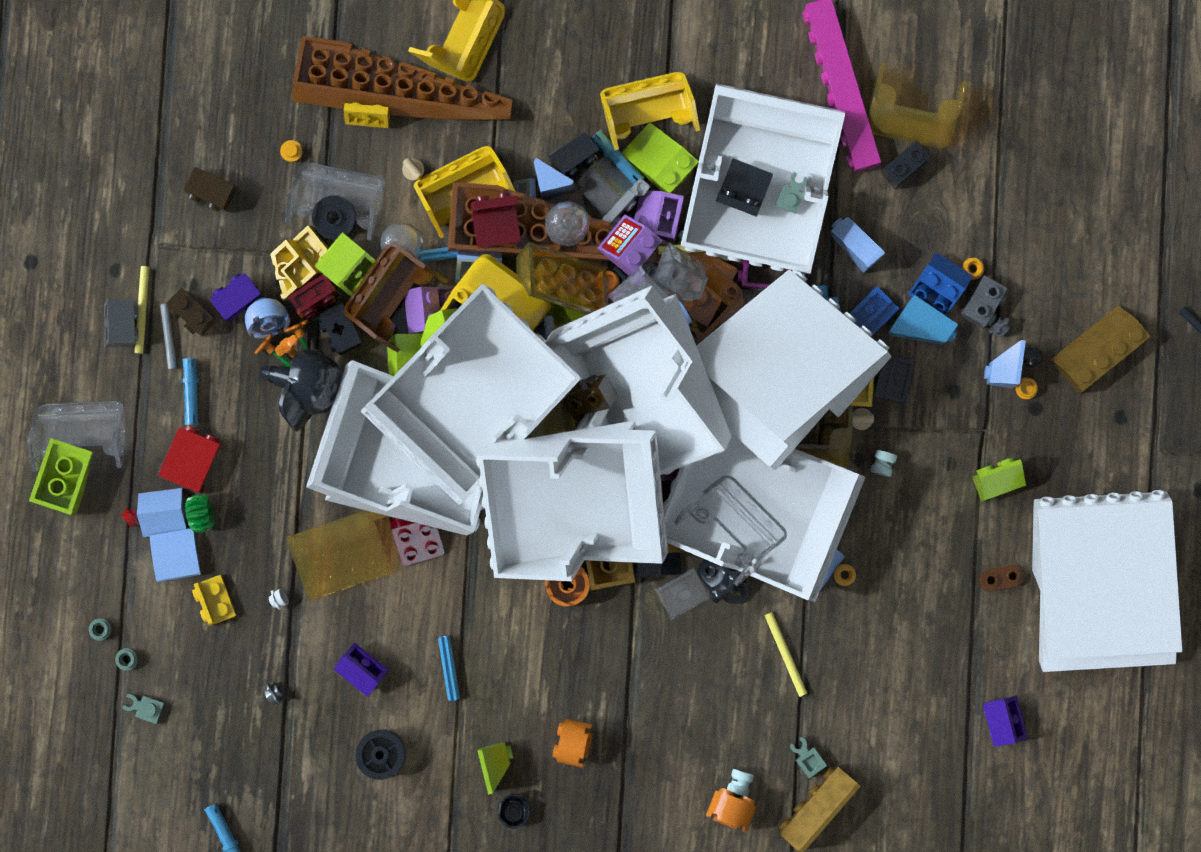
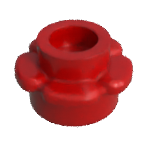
[121,508,139,528]

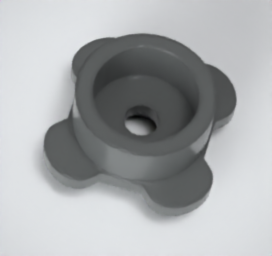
[989,317,1011,337]
[264,682,285,704]

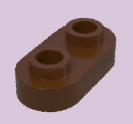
[978,565,1023,591]

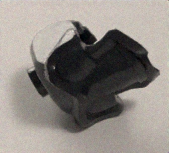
[697,559,749,604]

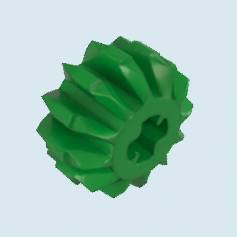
[185,495,215,532]

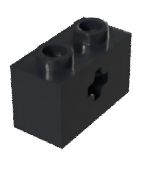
[881,141,931,189]
[318,303,364,356]

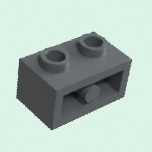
[960,275,1007,329]
[104,299,138,347]

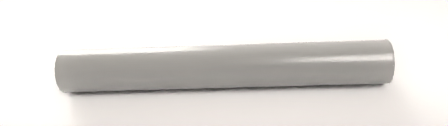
[160,304,177,370]

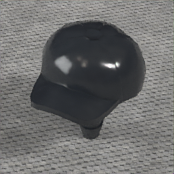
[260,348,343,432]

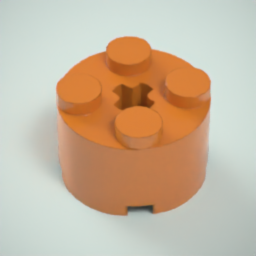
[545,567,590,607]
[552,719,593,768]
[706,788,757,833]

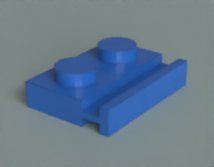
[849,287,900,334]

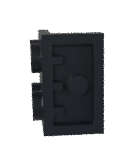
[715,158,773,217]

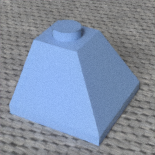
[984,340,1026,388]

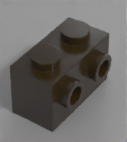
[183,167,237,212]
[167,288,217,336]
[563,374,618,416]

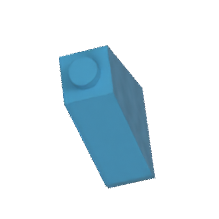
[888,295,958,345]

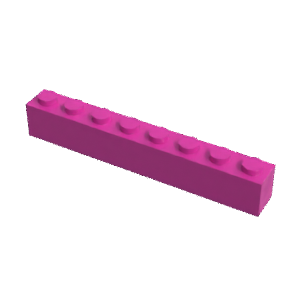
[802,0,881,173]

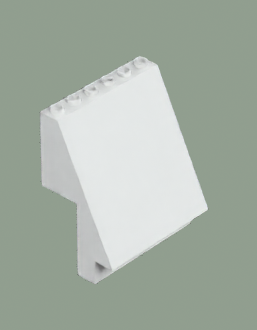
[681,83,845,276]
[697,269,892,470]
[360,284,581,505]
[545,285,732,475]
[306,360,484,535]
[477,421,668,581]
[663,432,865,602]
[1032,490,1182,672]

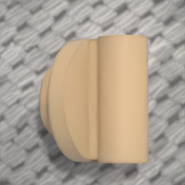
[402,157,424,181]
[851,408,874,430]

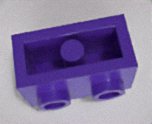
[210,273,263,323]
[334,642,389,697]
[983,695,1028,747]

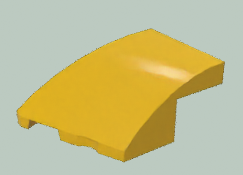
[271,225,329,300]

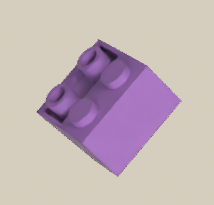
[634,191,684,243]
[405,287,456,334]

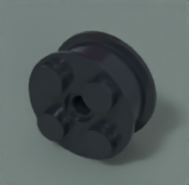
[355,730,406,780]

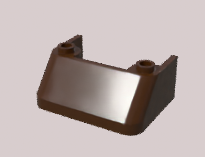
[344,243,448,353]
[689,264,746,346]

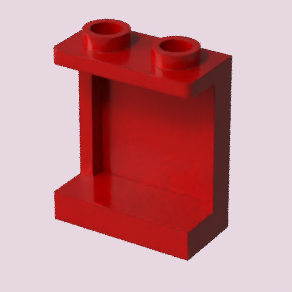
[158,425,222,494]

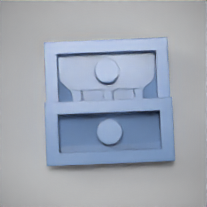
[150,529,201,583]

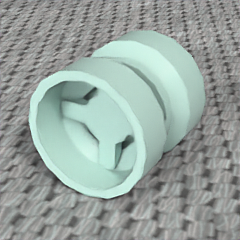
[870,450,897,477]
[727,769,754,797]

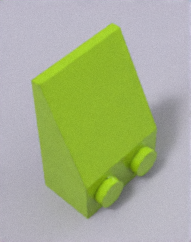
[622,122,699,194]
[29,438,93,515]

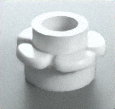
[269,589,289,610]

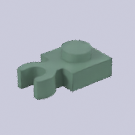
[775,172,807,214]
[122,694,165,724]
[790,737,827,778]

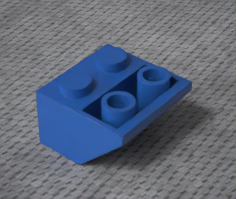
[908,252,973,316]

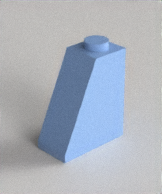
[829,217,885,273]

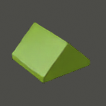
[387,334,423,376]

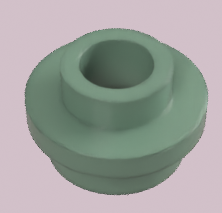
[89,618,111,641]
[115,648,138,670]

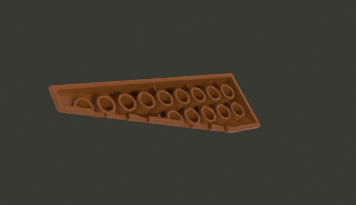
[292,36,512,120]
[447,182,669,264]

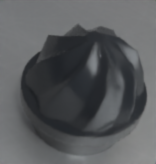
[1023,345,1043,367]

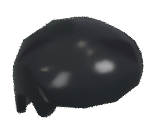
[497,794,530,829]

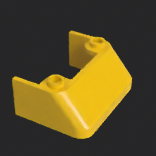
[408,0,505,82]
[600,72,700,150]
[414,146,515,238]
[440,254,551,333]

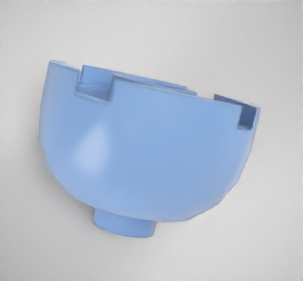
[245,297,290,339]

